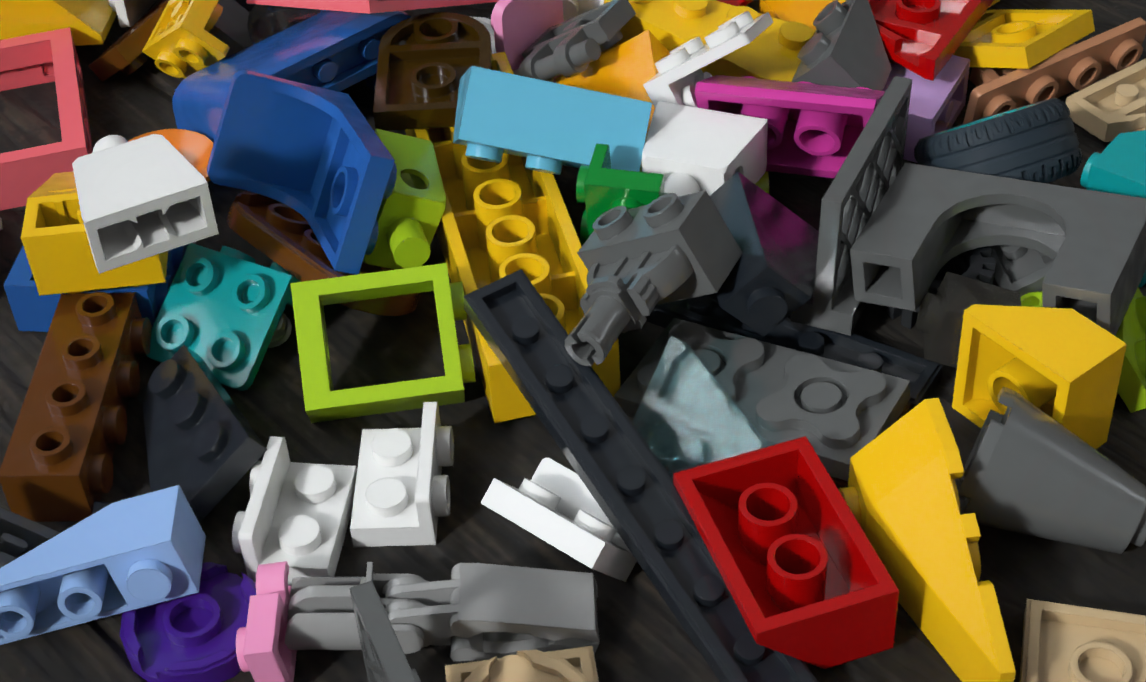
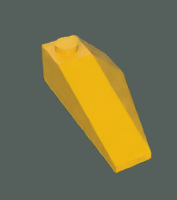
[839,398,1016,682]

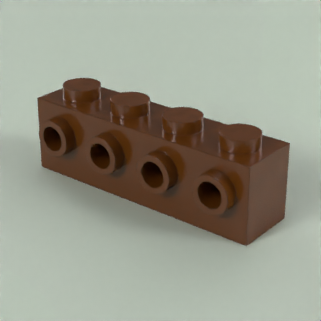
[0,292,152,522]

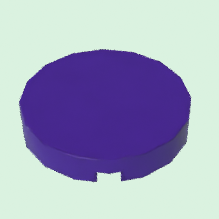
[120,562,257,682]

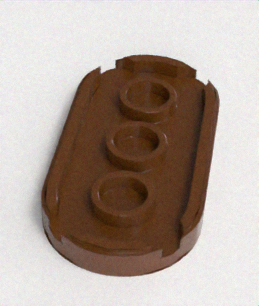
[227,191,420,316]

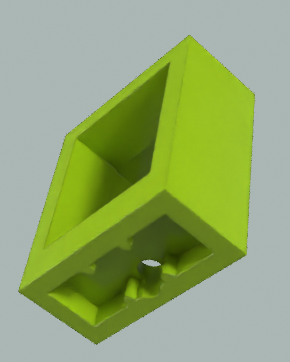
[290,263,476,423]

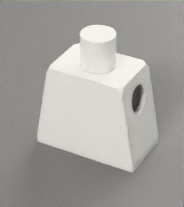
[642,101,768,197]
[72,134,219,274]

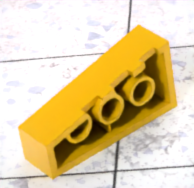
[601,0,815,82]

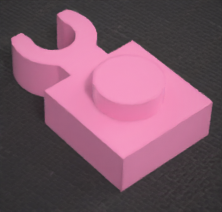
[236,561,297,682]

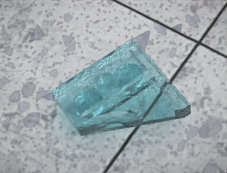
[632,336,769,479]

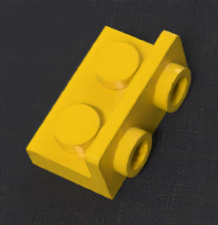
[142,0,230,79]

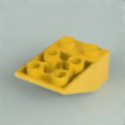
[21,171,168,296]

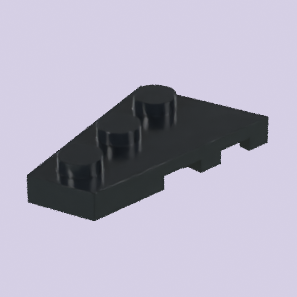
[141,345,267,524]

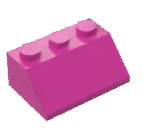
[695,75,886,178]

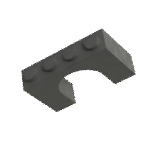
[850,163,1146,336]

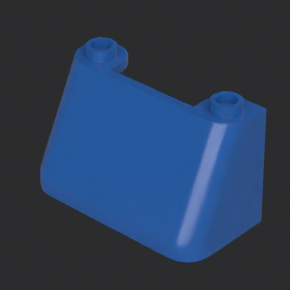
[172,10,411,143]

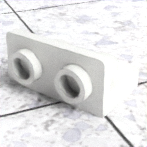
[350,402,454,547]
[232,436,357,585]
[481,458,637,582]

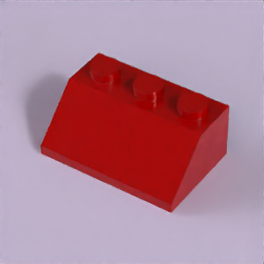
[673,436,899,669]

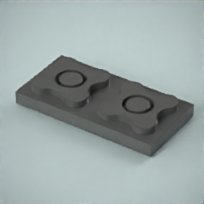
[614,318,911,481]

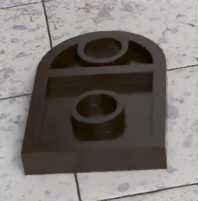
[373,12,493,131]

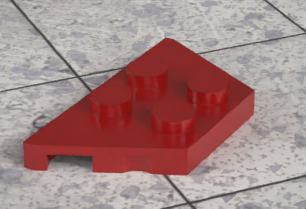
[868,0,994,81]

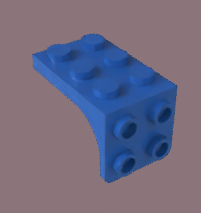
[207,70,397,275]

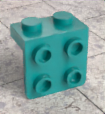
[146,243,301,391]

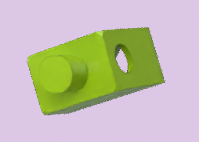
[363,129,446,269]

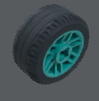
[914,98,1082,183]

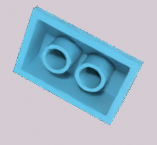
[453,66,652,175]

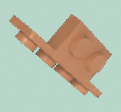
[963,17,1146,124]

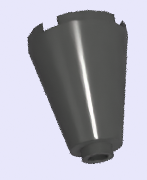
[958,387,1146,554]

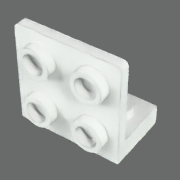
[643,11,773,108]

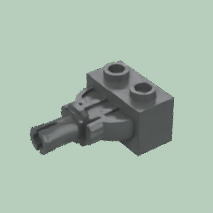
[565,190,743,366]

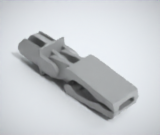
[285,562,600,662]

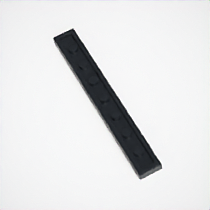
[463,269,818,682]

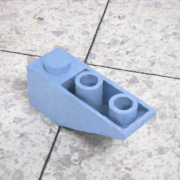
[0,485,206,645]

